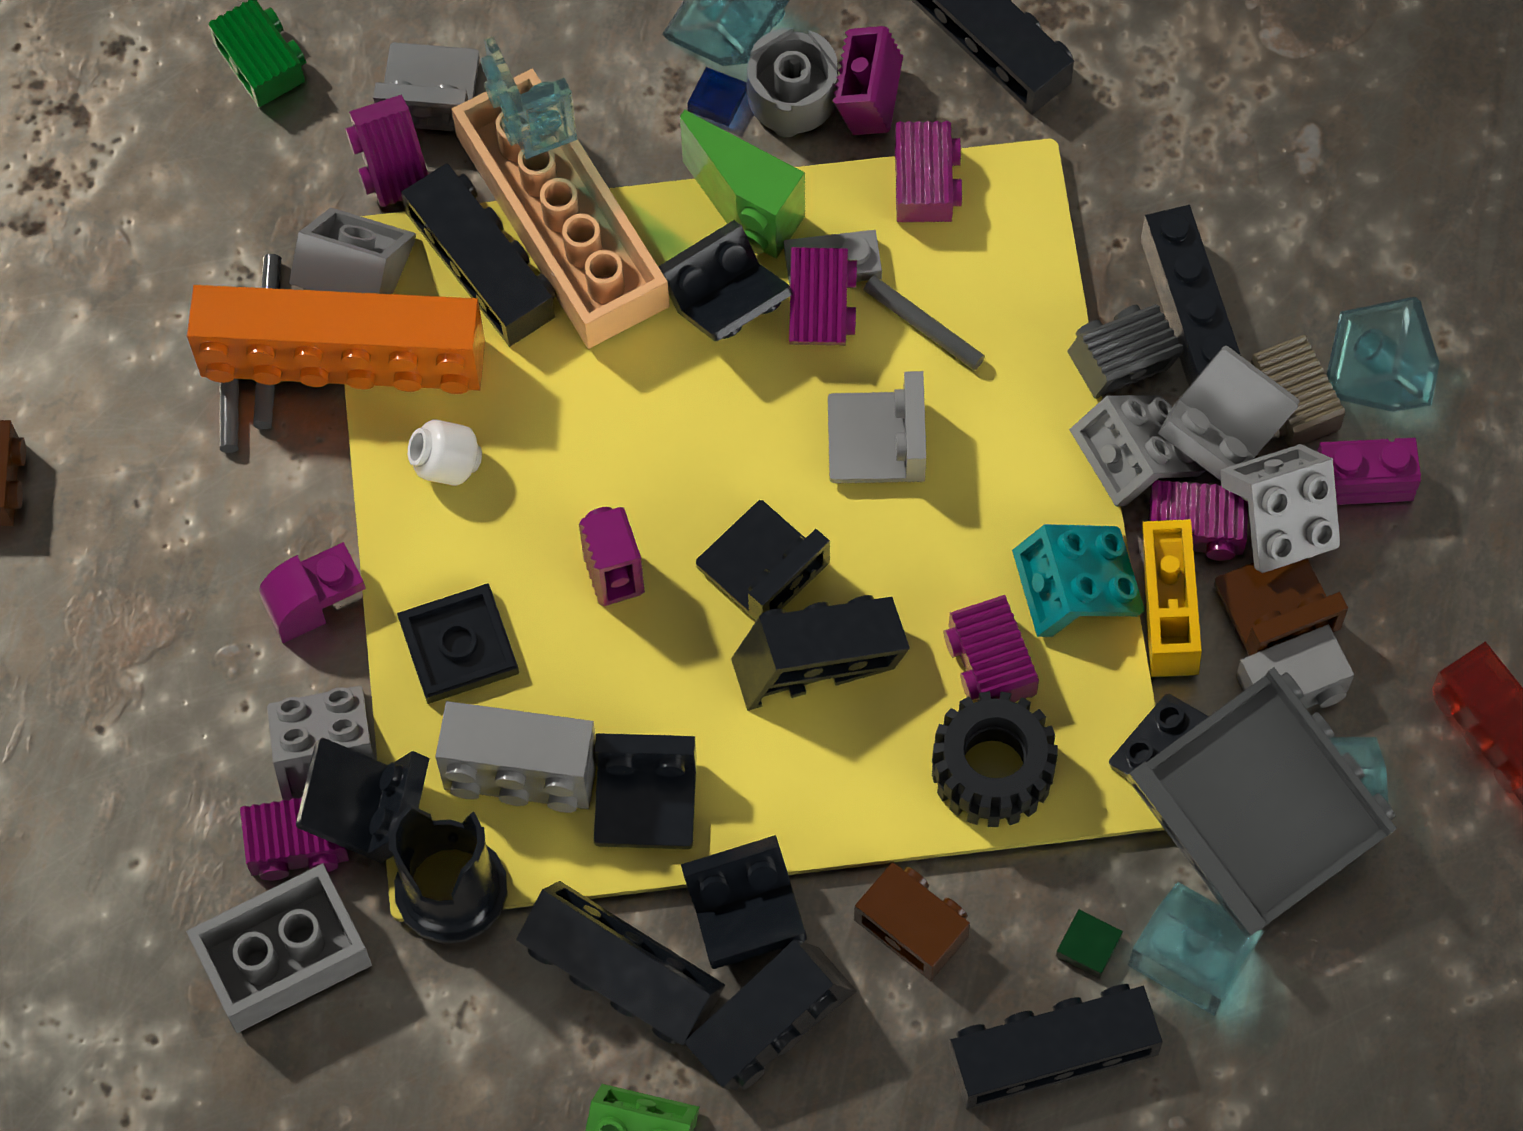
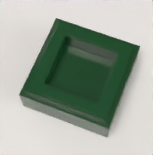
[1055,909,1123,978]

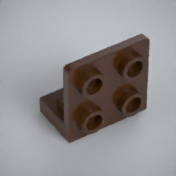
[1214,559,1348,656]

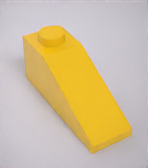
[1142,519,1202,677]

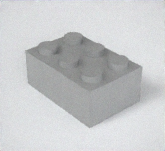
[435,701,597,813]
[186,863,372,1033]

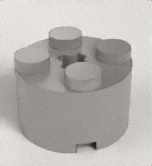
[747,28,838,137]

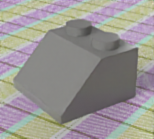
[289,207,416,294]

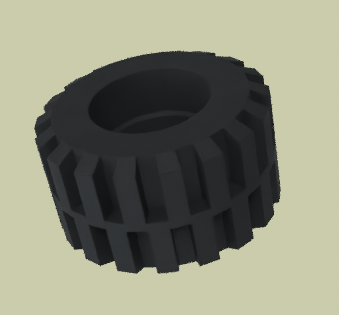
[932,691,1058,827]

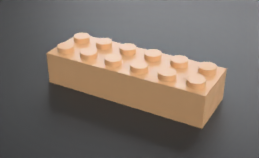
[452,68,670,349]

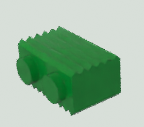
[208,0,307,108]

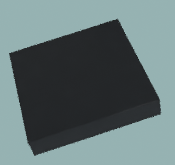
[397,583,519,704]

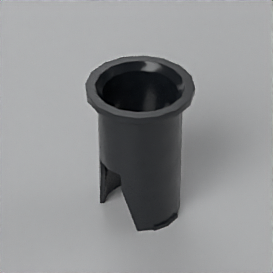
[388,804,508,944]

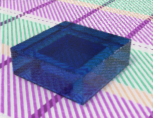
[687,67,747,127]

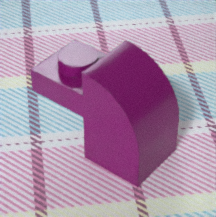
[259,542,366,643]

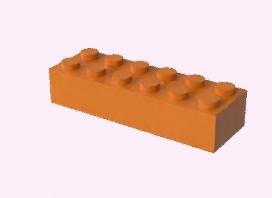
[187,285,485,394]

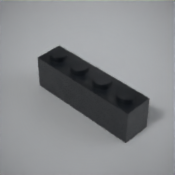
[911,0,1074,115]
[401,163,556,347]
[1141,204,1241,387]
[516,881,725,1046]
[949,984,1163,1109]

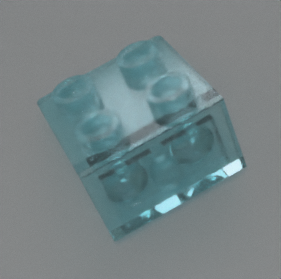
[480,36,577,159]

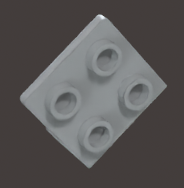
[373,42,480,131]
[1158,346,1300,480]
[828,371,926,483]
[1069,395,1206,506]
[1220,444,1340,573]
[267,686,375,800]

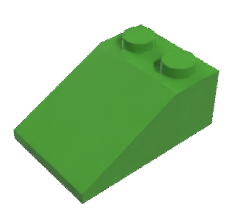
[680,110,805,259]

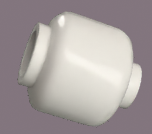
[407,419,482,486]

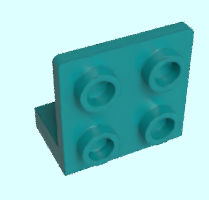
[1012,524,1145,637]

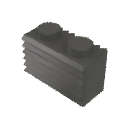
[1067,304,1183,399]

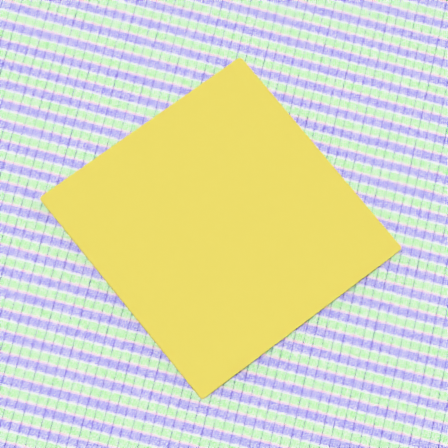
[344,139,1165,922]

